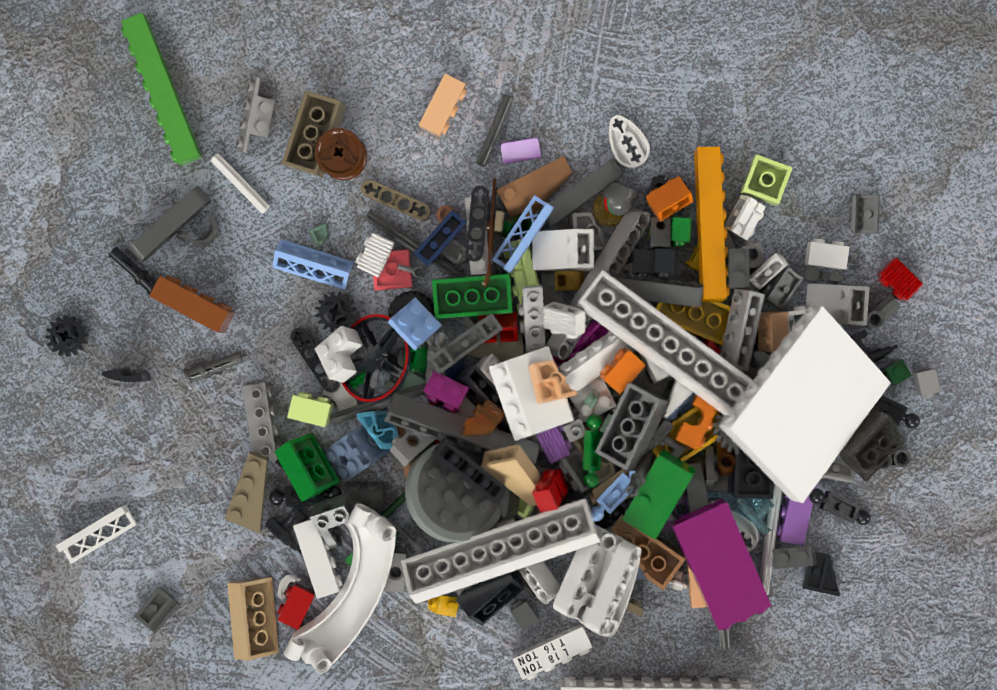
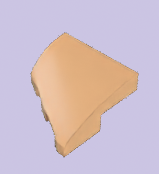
[528,360,577,404]

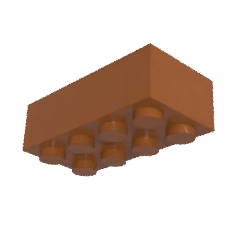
[149,275,235,333]

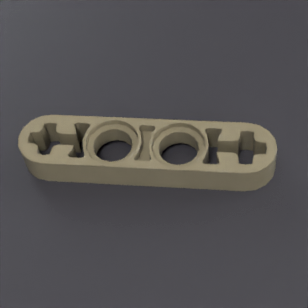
[361,180,431,221]

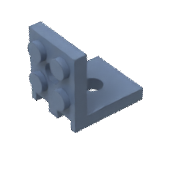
[323,424,390,482]

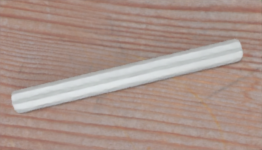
[759,483,783,595]

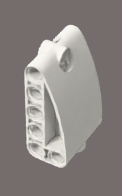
[553,525,641,637]

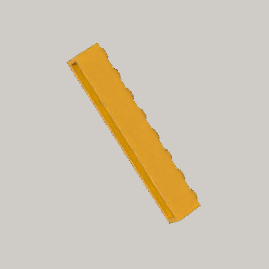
[694,147,730,302]

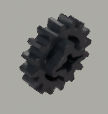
[315,292,357,333]
[45,315,89,357]

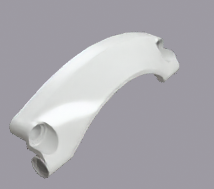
[284,503,396,674]

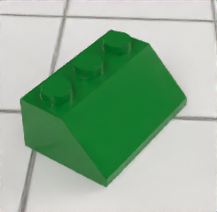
[274,432,340,502]

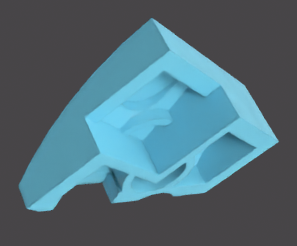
[356,410,398,449]

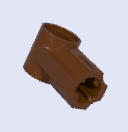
[716,435,736,477]

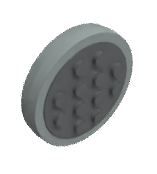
[405,443,505,543]

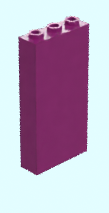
[670,498,772,630]

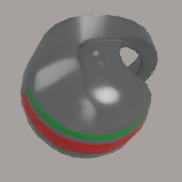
[602,182,639,216]

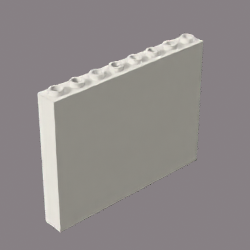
[719,305,891,503]

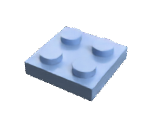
[388,298,442,350]

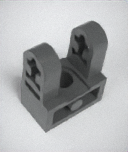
[310,492,355,549]

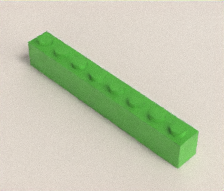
[121,13,203,166]

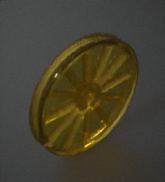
[592,194,624,227]

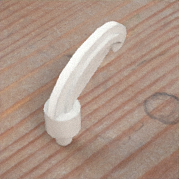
[278,575,301,600]

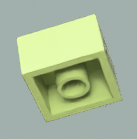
[740,154,792,206]
[287,391,335,427]

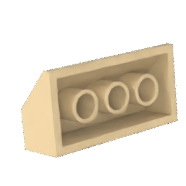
[227,577,279,661]

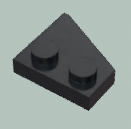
[802,551,840,596]

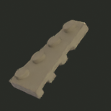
[225,451,269,534]

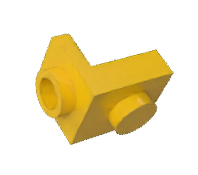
[428,594,459,617]

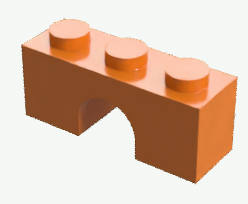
[674,394,720,450]

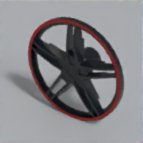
[341,314,411,403]

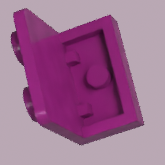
[423,371,469,414]

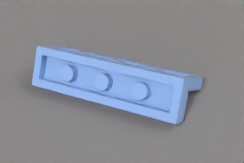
[492,195,554,273]
[272,239,354,290]

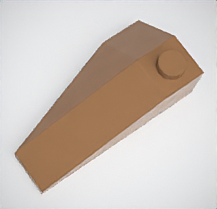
[496,156,573,217]
[611,514,686,590]

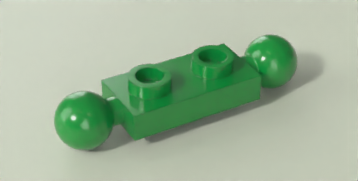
[583,414,602,488]

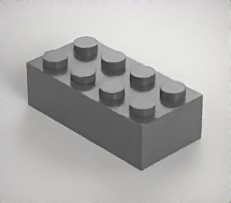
[595,382,670,471]

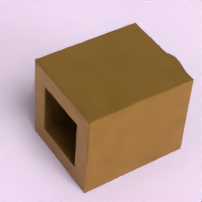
[555,271,585,291]

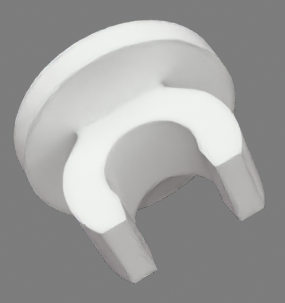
[669,571,688,591]

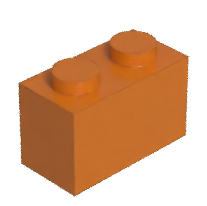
[646,176,693,222]
[599,348,646,394]

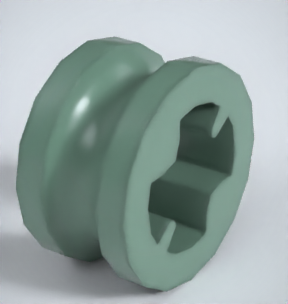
[583,389,600,409]

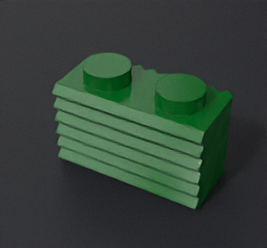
[670,217,691,247]

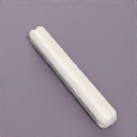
[211,153,270,213]

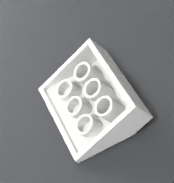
[489,346,574,441]

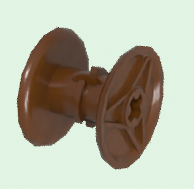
[315,128,367,180]

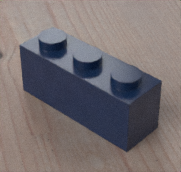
[414,210,467,268]

